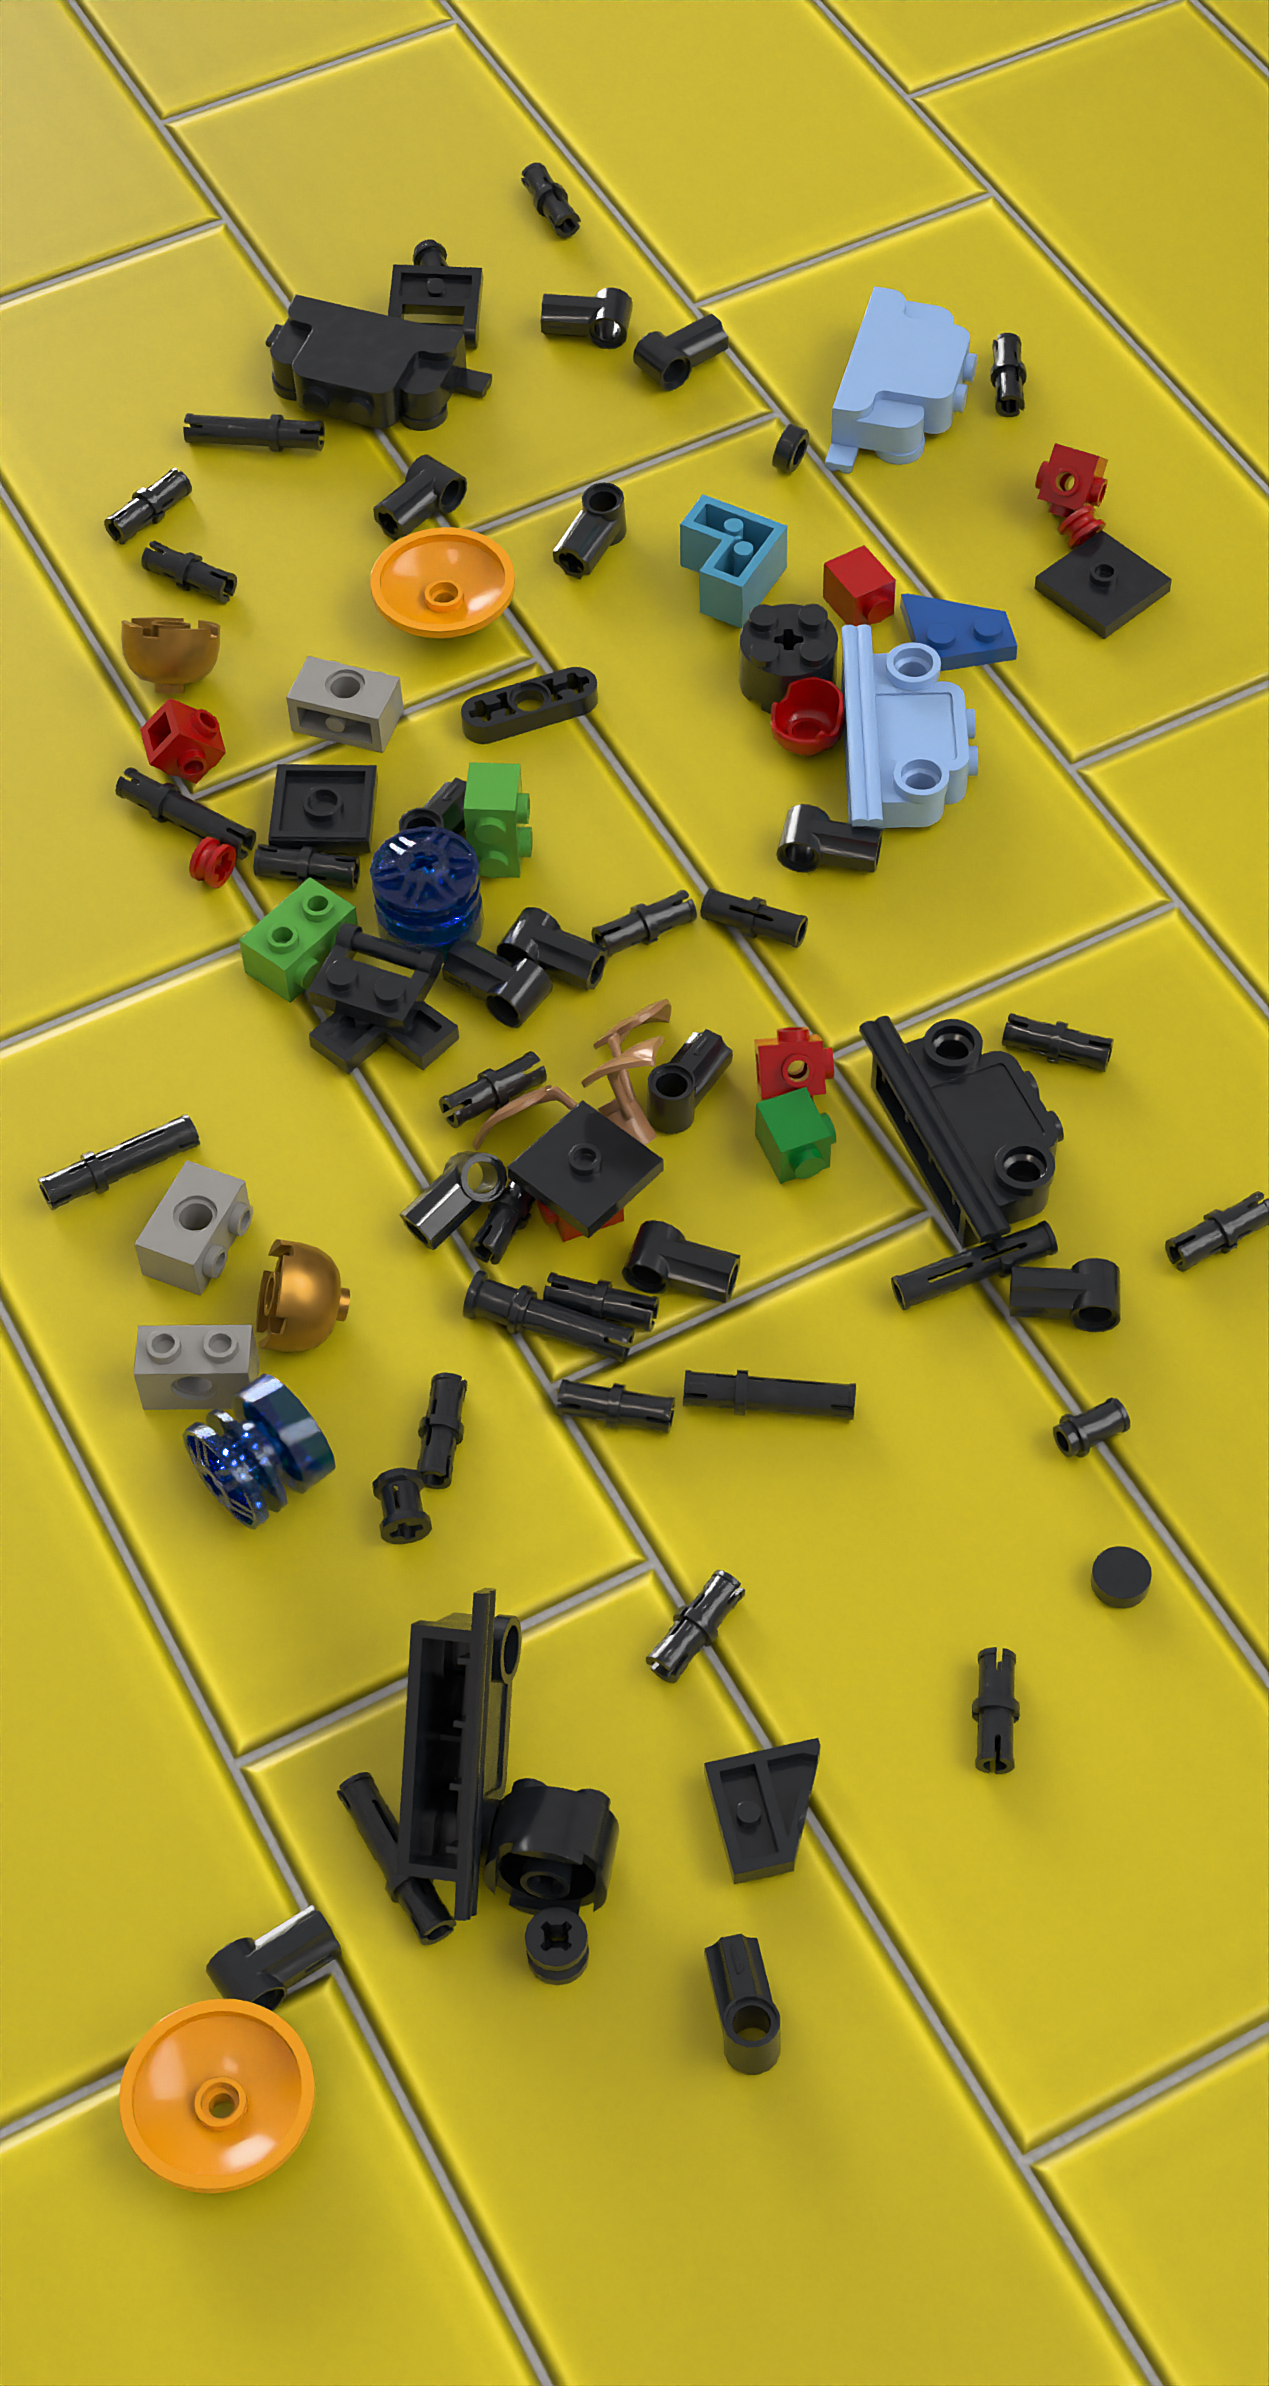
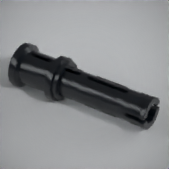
[463,1270,635,1363]

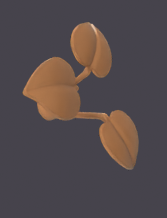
[473,999,672,1151]

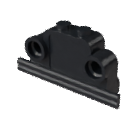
[265,294,492,431]
[859,1016,1064,1249]
[396,1587,522,1921]

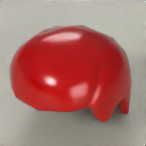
[770,677,845,756]

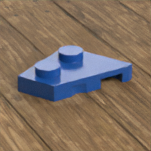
[900,593,1018,671]

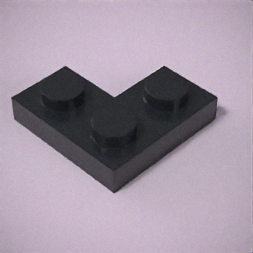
[309,1002,459,1074]

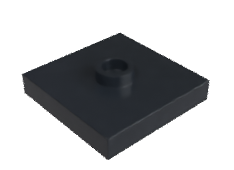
[1034,530,1172,639]
[268,764,378,853]
[507,1100,664,1239]

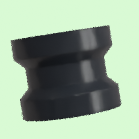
[525,1906,589,1986]

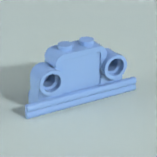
[825,286,978,473]
[841,625,978,831]

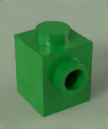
[755,1087,836,1184]

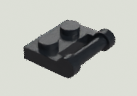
[388,264,484,348]
[307,922,443,1034]

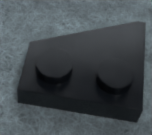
[704,1738,821,1884]

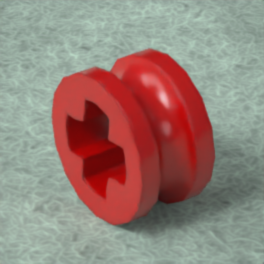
[1057,504,1106,550]
[189,837,237,888]

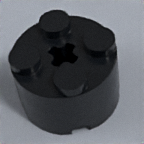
[739,604,838,714]
[483,1778,620,1915]

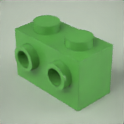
[463,762,533,878]
[239,877,358,1003]

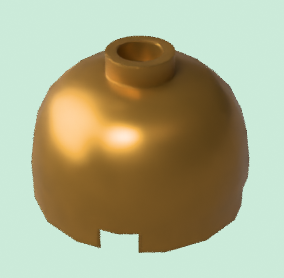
[121,617,220,694]
[256,1239,350,1352]

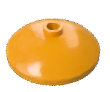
[370,527,515,639]
[119,1999,316,2193]

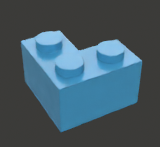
[680,494,788,628]

